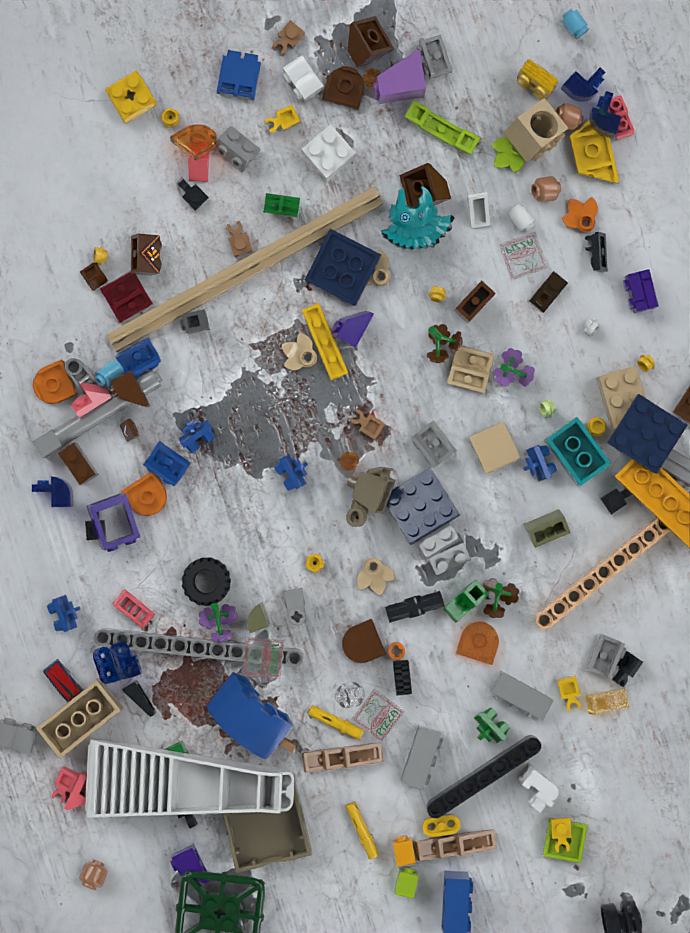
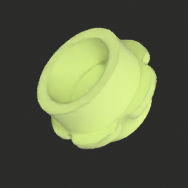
[539,399,556,418]

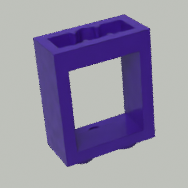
[86,493,141,552]

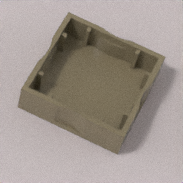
[222,776,312,873]

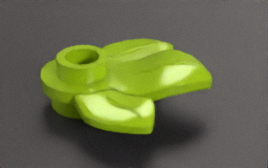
[491,137,524,172]

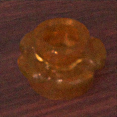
[363,68,381,87]
[340,452,359,470]

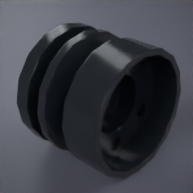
[601,899,643,933]

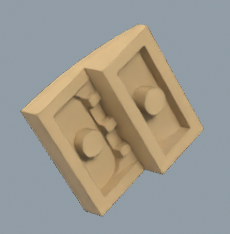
[447,346,494,393]
[469,421,521,474]

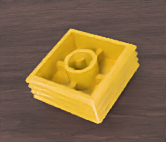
[517,59,559,100]
[105,70,157,123]

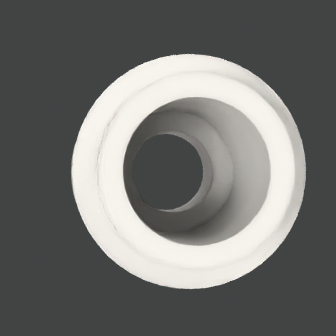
[508,204,536,233]

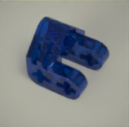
[93,641,143,684]

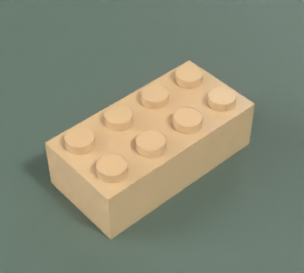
[596,366,645,451]
[36,678,123,758]

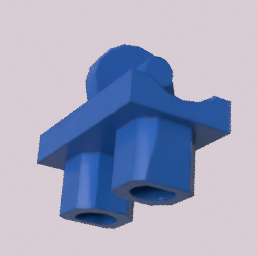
[179,419,215,453]
[523,445,557,482]
[274,454,308,491]
[47,595,81,632]

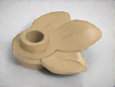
[366,250,391,286]
[282,333,317,370]
[357,558,395,595]

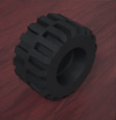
[182,557,231,606]

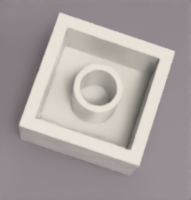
[302,124,356,182]

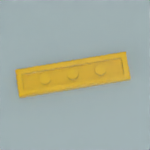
[301,303,348,381]

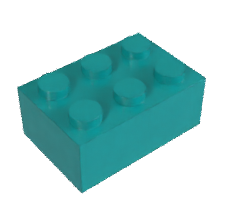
[544,417,611,487]

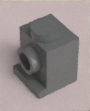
[180,309,210,334]

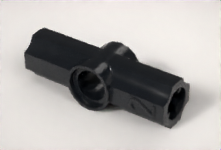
[385,591,445,623]

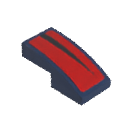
[43,659,83,702]

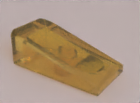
[586,688,629,715]

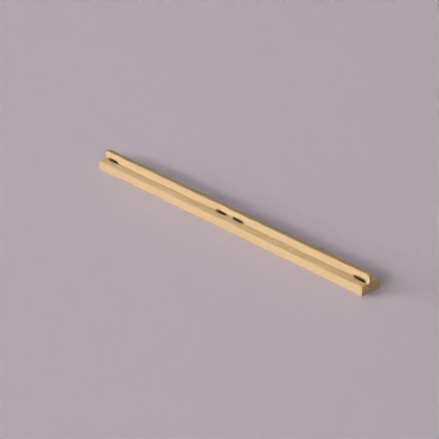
[107,187,383,352]

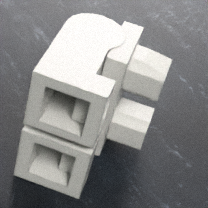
[518,763,559,813]

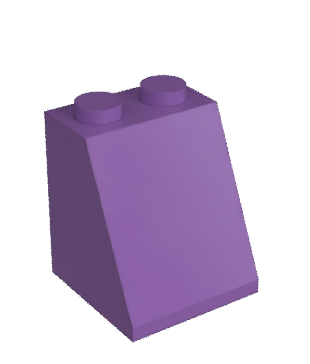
[373,50,426,104]

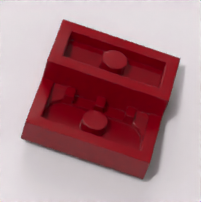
[100,270,153,323]

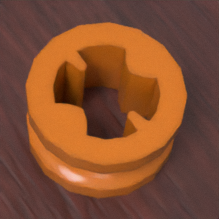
[388,642,405,660]

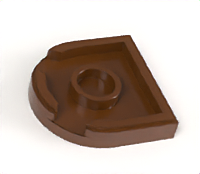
[322,66,364,110]
[342,618,386,663]

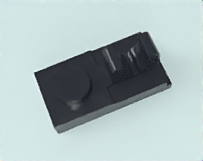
[585,232,608,272]

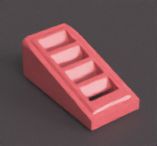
[113,589,155,629]

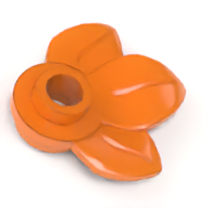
[562,197,598,233]

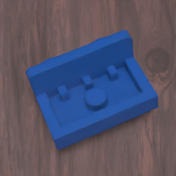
[115,337,161,378]
[143,441,191,486]

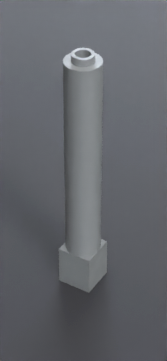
[32,370,163,458]

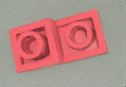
[603,95,635,140]

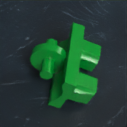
[263,193,300,218]
[474,708,510,743]

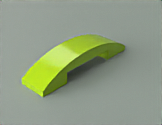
[404,100,480,155]

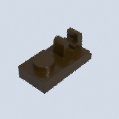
[529,271,568,313]

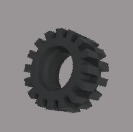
[393,660,412,696]

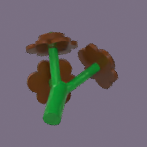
[427,324,463,363]
[482,578,520,618]

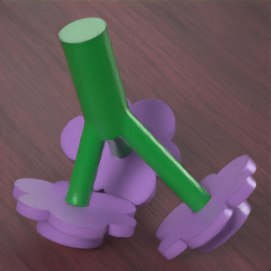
[494,348,535,387]
[199,603,238,642]

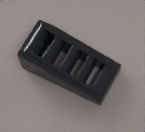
[122,680,156,717]

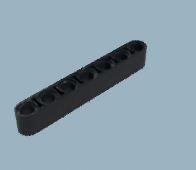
[426,735,541,818]

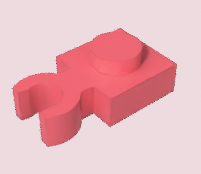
[52,766,80,803]

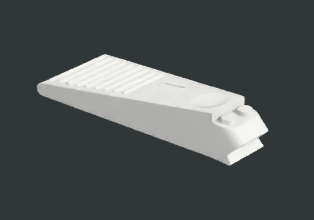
[85,739,294,817]

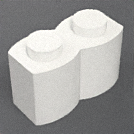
[282,55,324,102]

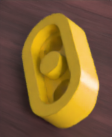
[422,814,461,837]

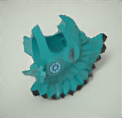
[381,186,455,251]

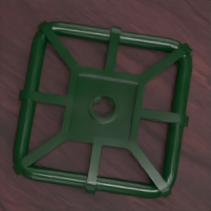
[175,870,265,933]

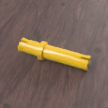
[308,705,364,740]
[345,801,380,860]

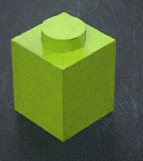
[394,866,419,899]

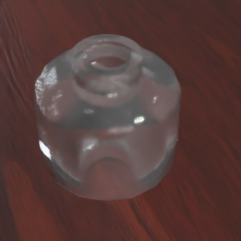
[335,682,365,708]

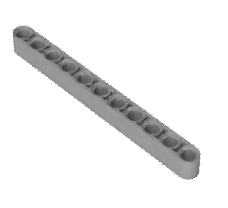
[94,628,303,667]

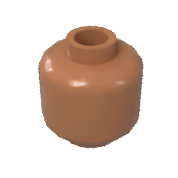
[555,103,584,131]
[531,176,561,202]
[79,860,108,890]

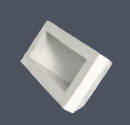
[466,192,490,228]

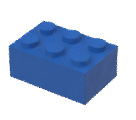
[441,870,473,933]

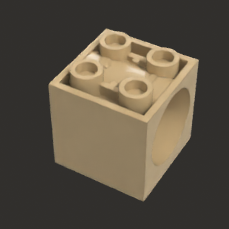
[504,98,568,163]

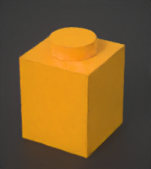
[392,835,416,867]

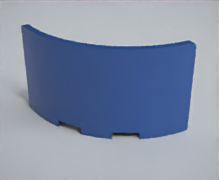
[207,672,293,759]

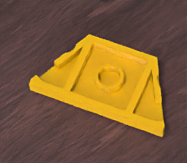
[569,110,620,183]

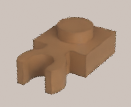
[272,20,305,56]
[227,221,252,257]
[350,409,385,440]

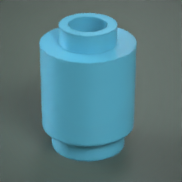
[562,9,589,39]
[95,361,124,388]

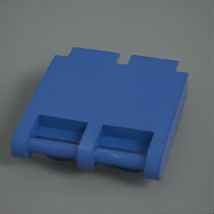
[217,50,261,100]

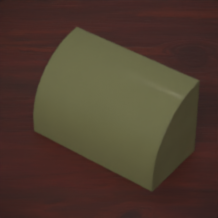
[524,509,570,548]
[247,603,270,633]

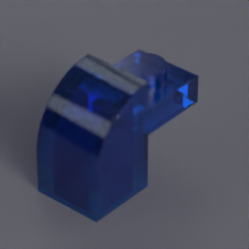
[561,67,606,102]
[589,91,622,138]
[32,476,74,507]

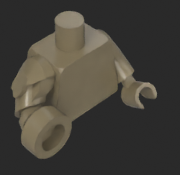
[346,467,396,527]

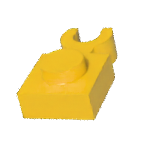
[264,104,301,134]
[557,675,581,711]
[550,817,572,852]

